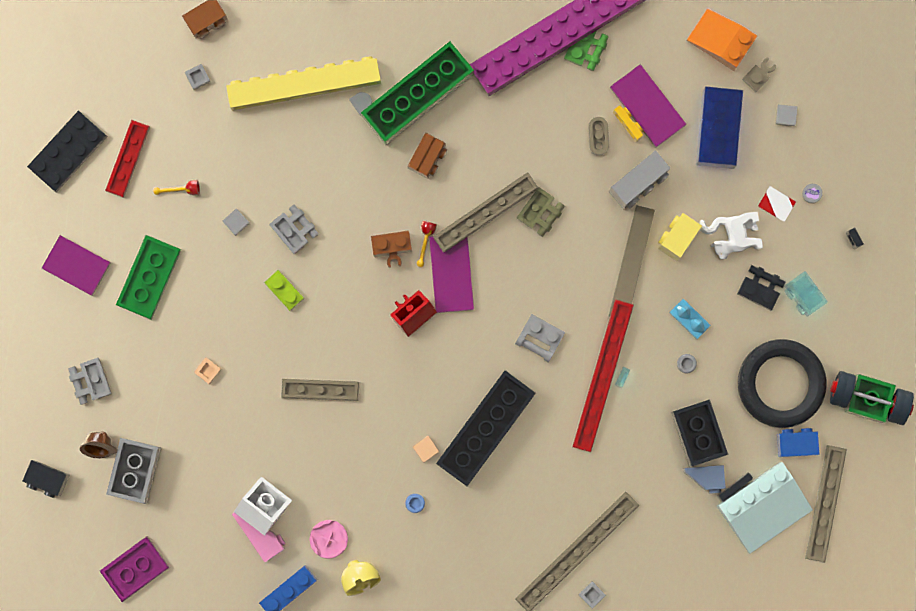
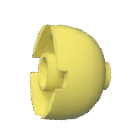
[341,560,381,596]

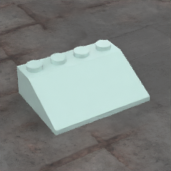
[717,462,813,554]

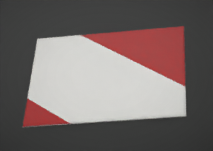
[758,186,796,222]

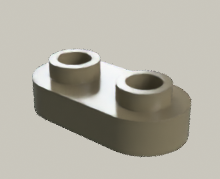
[589,117,609,156]

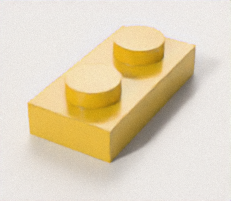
[613,105,643,142]

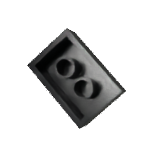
[671,399,728,467]

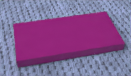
[610,64,686,148]
[429,236,474,313]

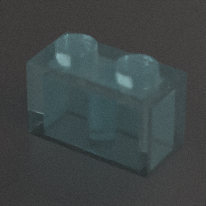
[784,271,828,317]

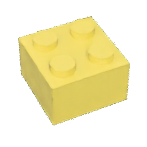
[658,213,702,261]

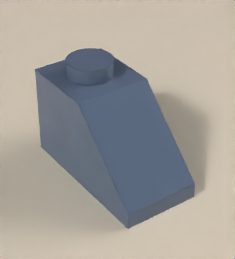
[683,465,726,494]

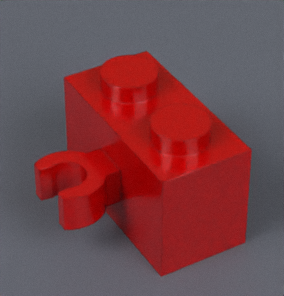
[390,290,437,337]

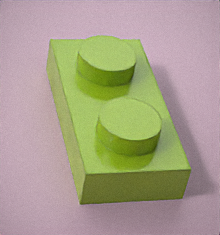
[264,270,304,311]

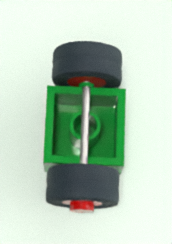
[830,371,914,425]

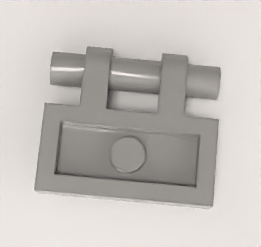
[269,204,319,254]
[68,358,112,405]

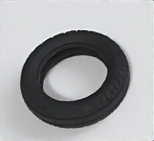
[738,339,827,428]

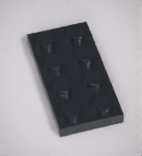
[27,110,108,193]

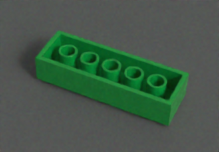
[361,41,474,145]

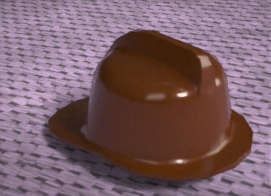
[80,431,117,459]

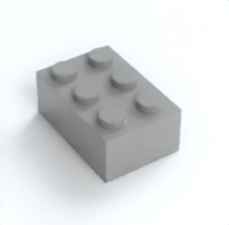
[609,150,670,210]
[106,438,161,504]

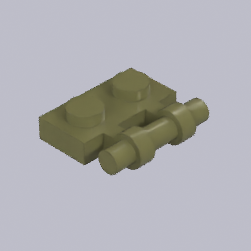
[517,187,565,237]

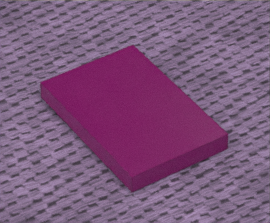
[41,235,111,296]
[100,536,170,602]

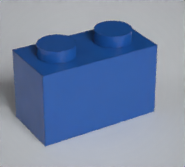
[777,428,820,457]

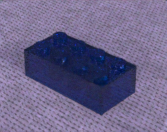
[696,86,743,169]

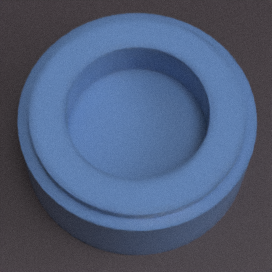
[405,494,425,513]

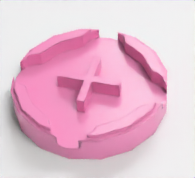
[309,520,348,559]

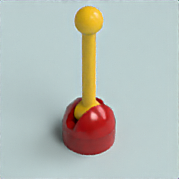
[153,180,200,195]
[417,221,437,267]

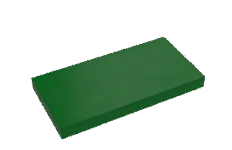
[116,235,181,320]

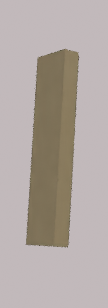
[281,379,359,401]

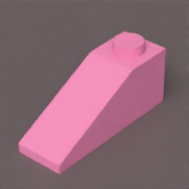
[232,513,286,562]

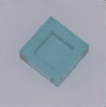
[614,367,630,388]

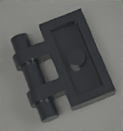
[737,265,786,311]

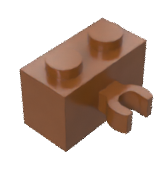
[371,231,412,268]

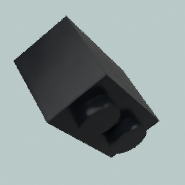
[22,460,70,498]

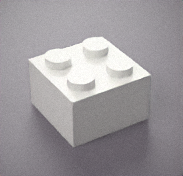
[234,477,292,536]

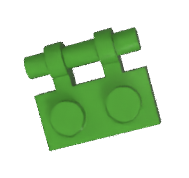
[564,31,609,71]

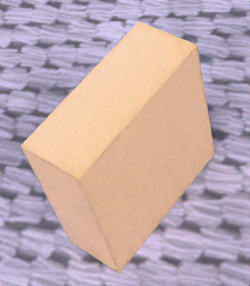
[194,357,221,384]
[413,436,439,463]

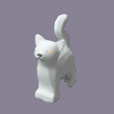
[699,212,763,260]

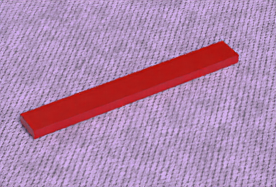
[572,299,634,452]

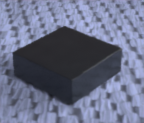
[846,227,864,249]

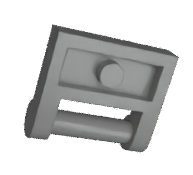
[515,314,565,363]

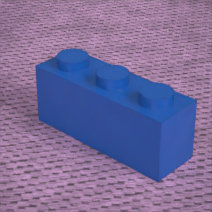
[259,565,317,611]

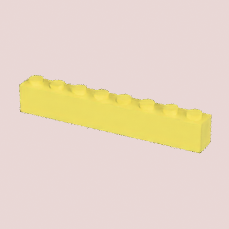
[226,56,381,111]

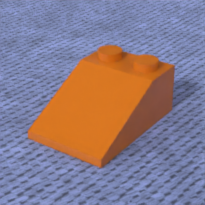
[687,9,757,71]

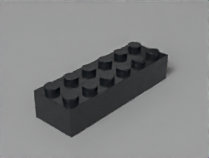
[436,370,536,487]

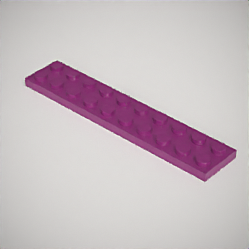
[470,0,645,96]

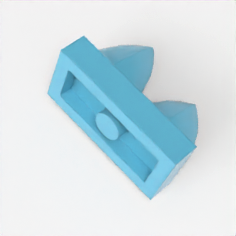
[669,299,711,340]

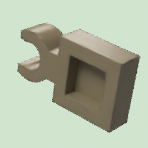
[742,58,776,92]

